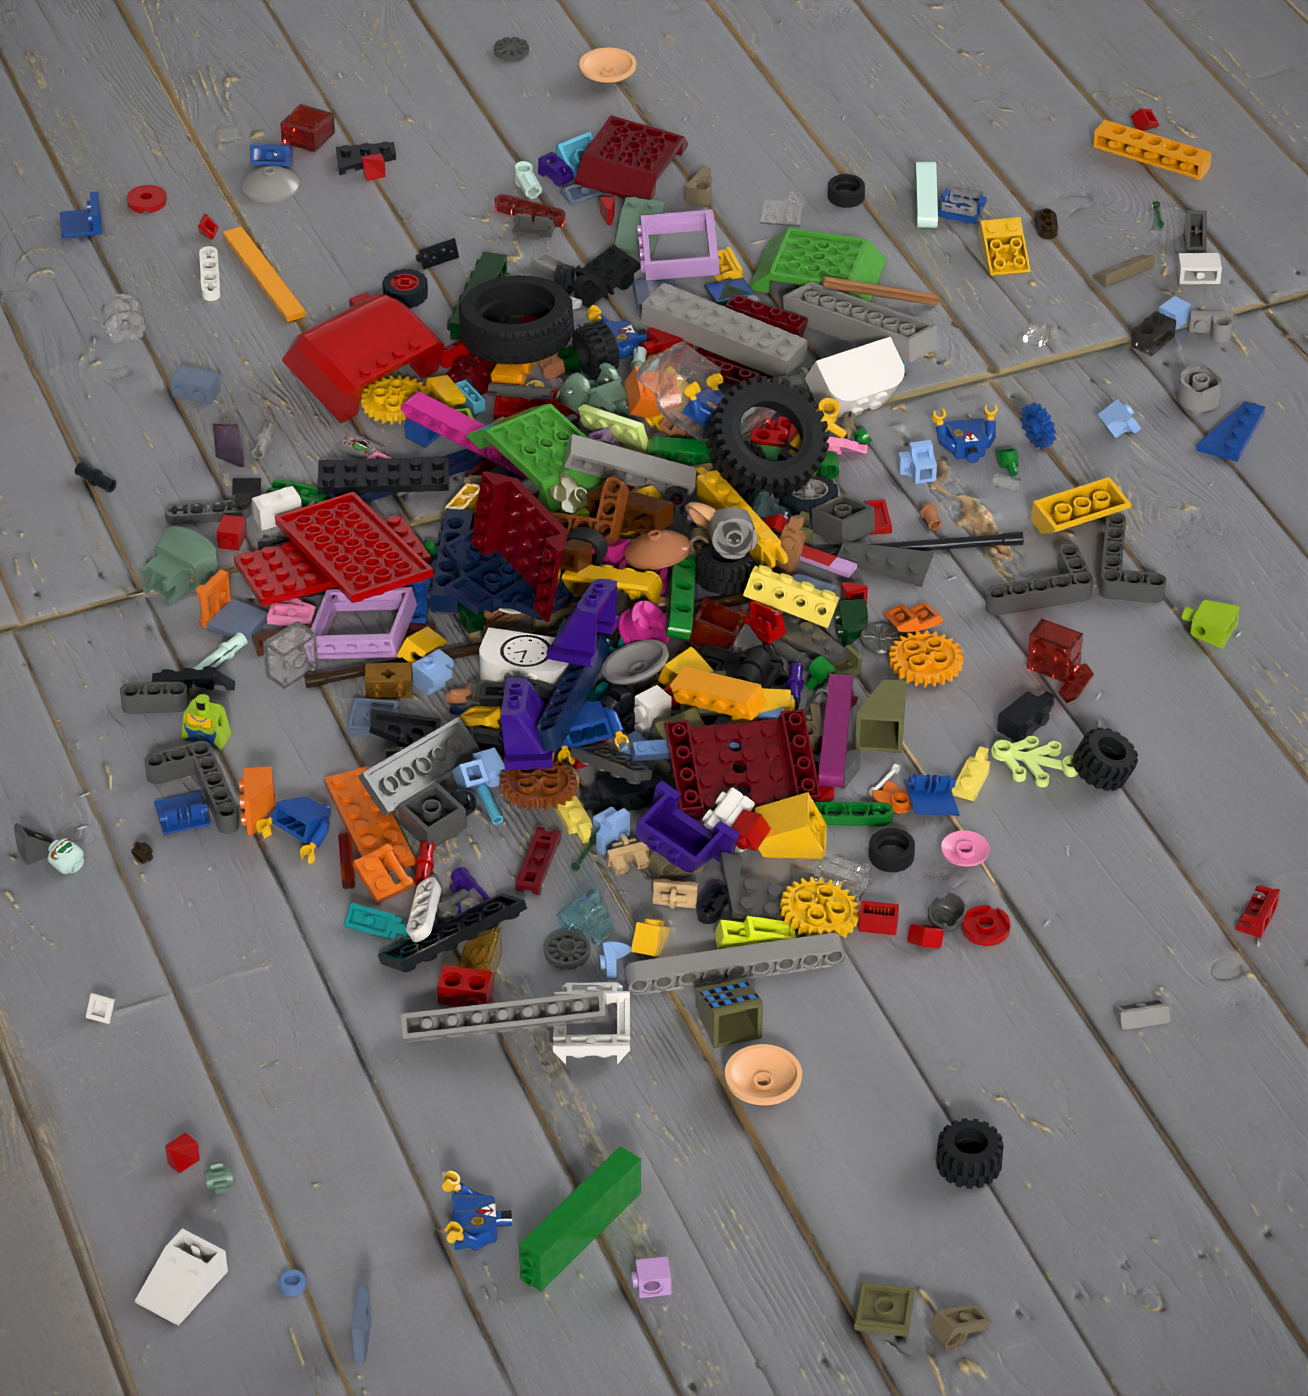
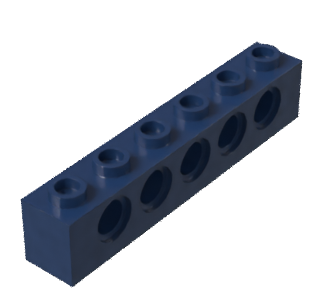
[427,509,474,613]

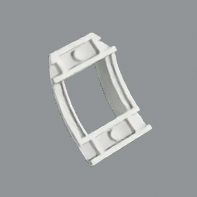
[553,982,630,1064]

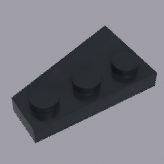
[336,142,396,175]
[152,666,235,690]
[369,709,441,747]

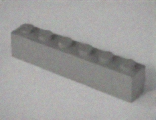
[564,434,696,496]

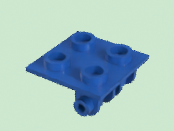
[903,774,960,816]
[154,792,211,835]

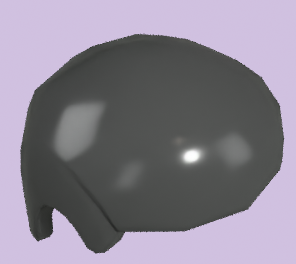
[928,893,966,932]

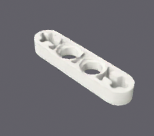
[199,246,221,301]
[406,877,442,942]

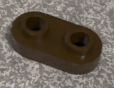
[1036,208,1058,239]

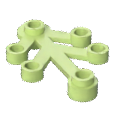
[991,736,1079,787]

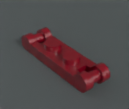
[515,827,562,895]

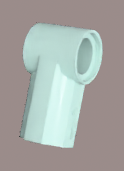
[515,161,542,199]

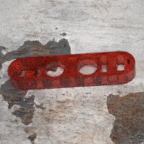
[494,194,566,227]

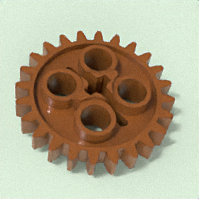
[500,760,577,811]

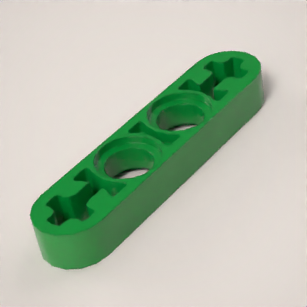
[814,802,893,826]

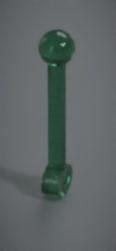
[1152,201,1164,228]
[571,835,596,871]

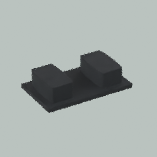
[232,478,261,503]

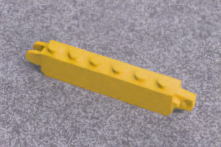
[695,466,788,568]

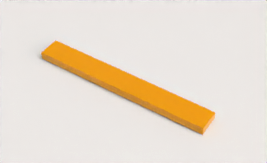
[223,226,306,322]

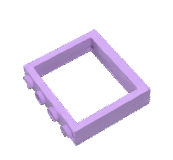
[637,210,720,281]
[306,587,417,659]

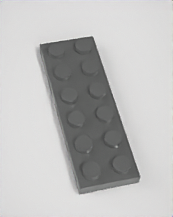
[358,717,481,816]

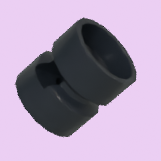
[593,684,634,719]

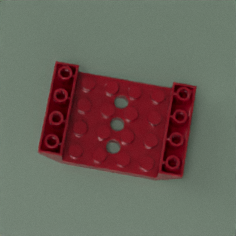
[574,115,688,200]
[675,294,808,386]
[471,471,568,622]
[664,709,821,819]

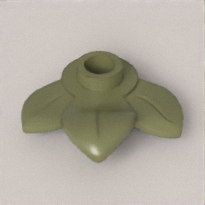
[549,473,588,514]

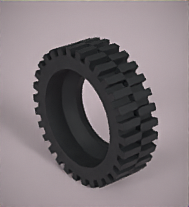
[706,376,830,499]

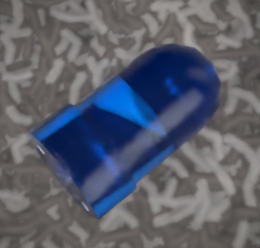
[450,706,467,715]

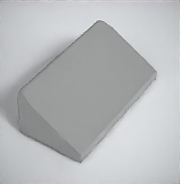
[1113,998,1170,1030]

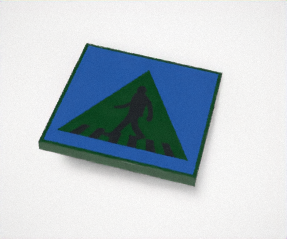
[704,278,756,305]

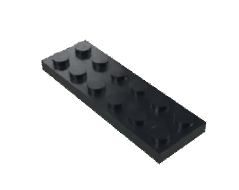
[317,456,449,494]
[378,893,527,972]

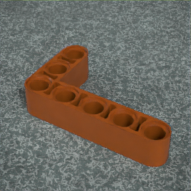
[550,477,629,545]

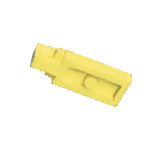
[952,747,990,801]
[554,795,592,844]

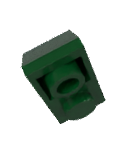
[834,599,868,647]

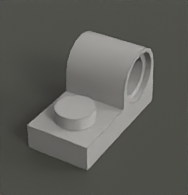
[1189,311,1233,343]

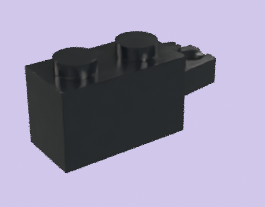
[997,691,1055,742]

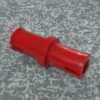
[414,841,435,886]

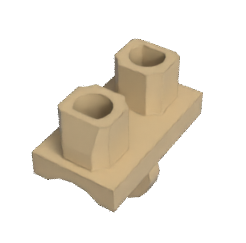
[605,834,650,875]
[652,878,698,909]

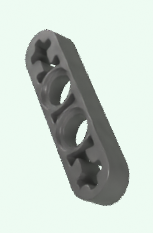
[165,499,251,525]

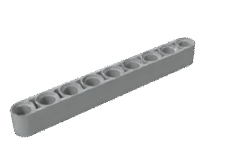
[624,933,846,995]

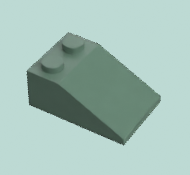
[614,197,665,256]

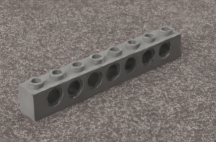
[401,990,608,1043]

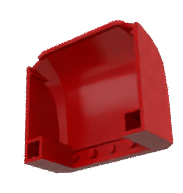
[282,294,444,424]

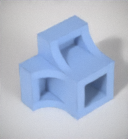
[1097,399,1141,438]
[898,440,937,484]
[412,649,454,696]
[593,807,630,855]

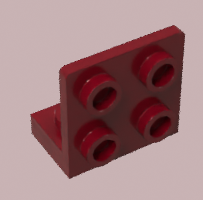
[446,354,497,395]

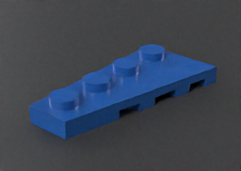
[1197,401,1265,462]

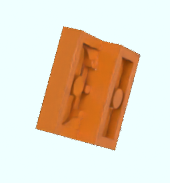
[883,601,943,632]

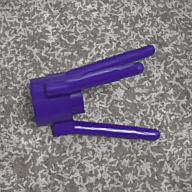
[449,867,490,914]

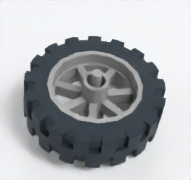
[780,475,838,517]

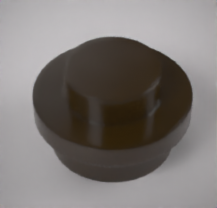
[131,842,153,864]

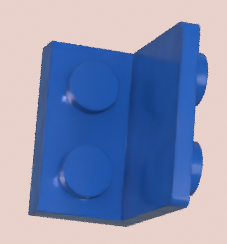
[60,192,102,238]

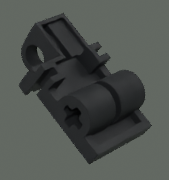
[573,245,641,308]
[699,643,781,689]

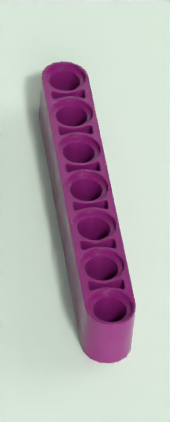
[818,674,853,788]

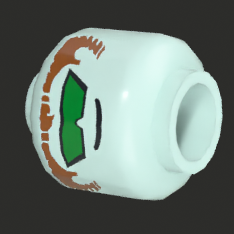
[48,838,84,874]

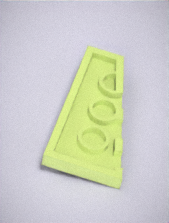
[578,404,648,455]

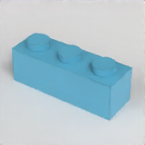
[455,379,486,415]

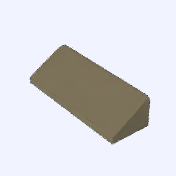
[1093,255,1154,287]

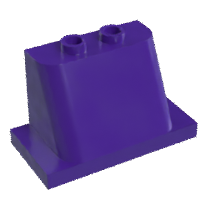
[546,579,619,667]
[501,678,555,770]
[635,780,740,873]

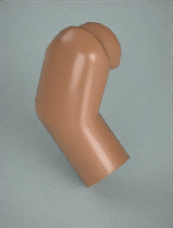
[445,682,473,704]

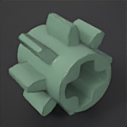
[204,1161,234,1195]

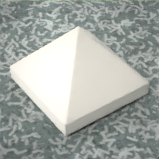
[86,993,115,1024]

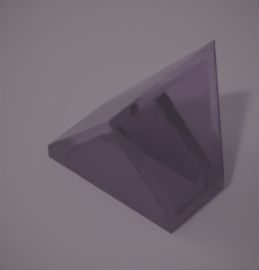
[213,423,244,467]

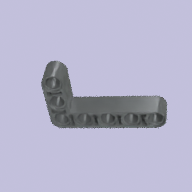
[1099,512,1166,603]
[986,543,1093,615]
[144,741,239,834]

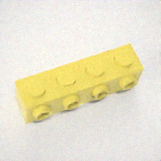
[743,565,840,628]

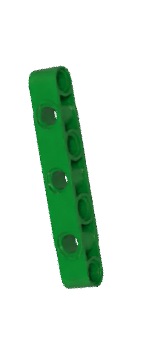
[666,554,695,641]

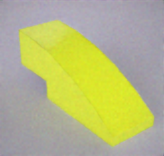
[714,916,796,950]

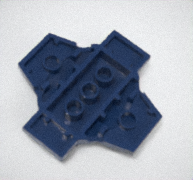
[443,529,573,620]

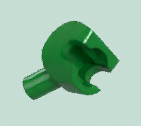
[996,448,1019,476]
[805,656,835,691]

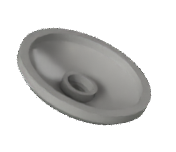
[241,165,300,203]
[602,640,669,685]

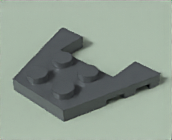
[720,852,814,921]

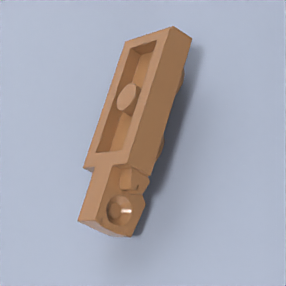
[773,515,806,576]

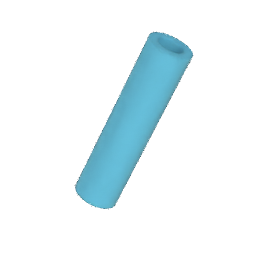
[477,785,503,825]

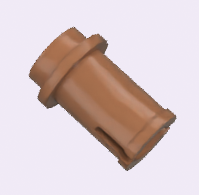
[920,503,942,531]

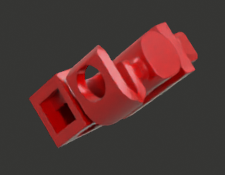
[750,411,798,447]

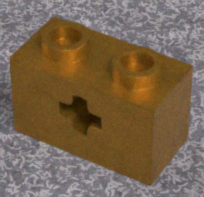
[365,662,413,699]

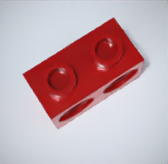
[437,965,494,1007]

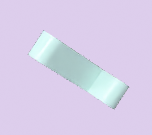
[914,162,938,228]

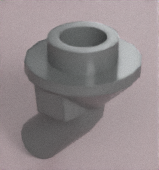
[437,889,469,919]

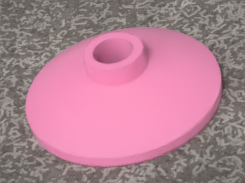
[941,831,990,867]

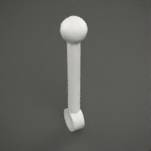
[869,763,900,796]

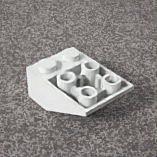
[135,1228,228,1326]

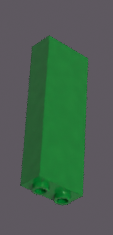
[519,1146,641,1291]

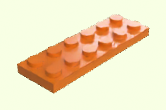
[324,766,415,872]

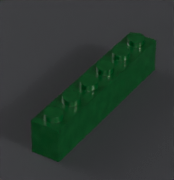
[447,251,507,340]

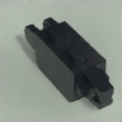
[580,776,664,812]

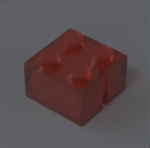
[280,104,335,152]
[688,597,747,649]
[1027,618,1083,684]

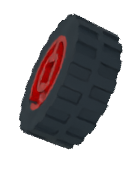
[382,269,428,308]

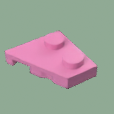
[827,437,868,455]
[267,598,316,627]

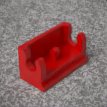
[739,600,787,644]
[1236,885,1280,938]

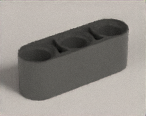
[120,681,189,714]

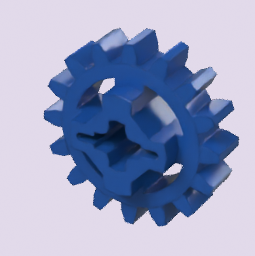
[1020,402,1056,449]

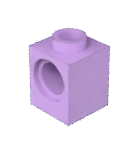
[631,1256,671,1298]

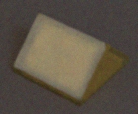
[458,926,502,981]

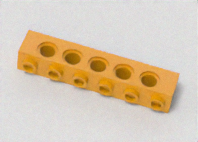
[1093,119,1212,180]

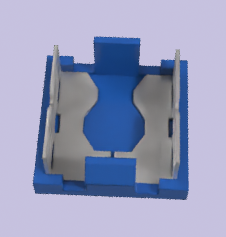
[938,184,987,224]

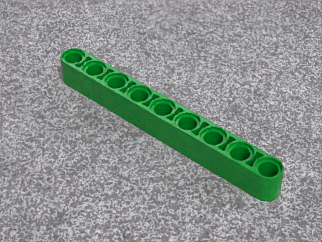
[648,436,839,479]

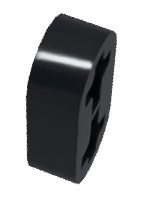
[697,884,728,924]

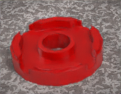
[127,185,167,213]
[961,905,1011,946]

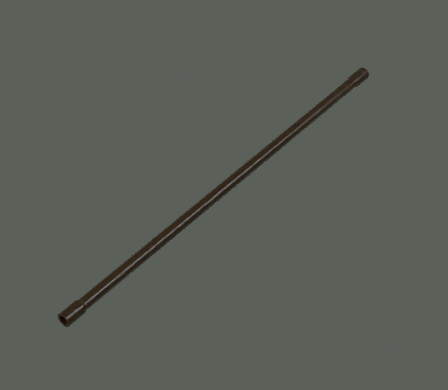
[304,591,748,688]

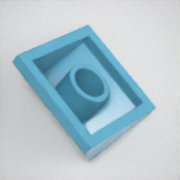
[556,132,593,182]

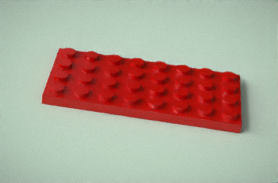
[274,491,434,603]
[234,515,432,607]

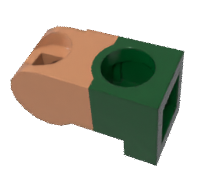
[538,346,581,379]
[459,605,502,634]

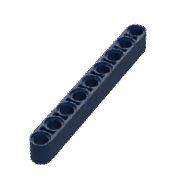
[536,632,610,751]

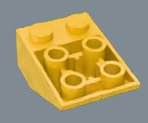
[977,217,1030,276]

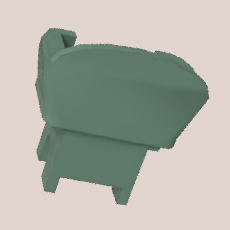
[555,363,630,418]
[139,526,218,606]

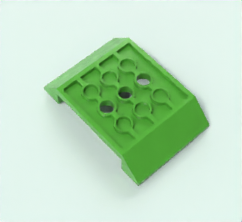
[750,227,887,302]
[467,404,616,513]

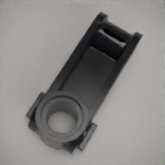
[662,488,691,537]

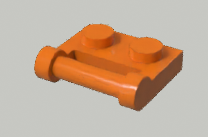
[196,569,231,628]
[352,843,415,904]

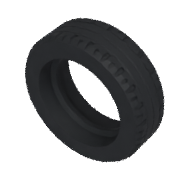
[458,275,574,365]

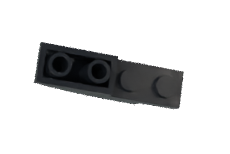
[480,677,557,706]

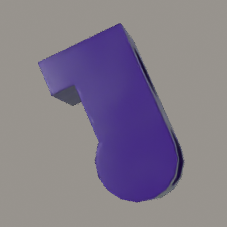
[538,152,574,187]

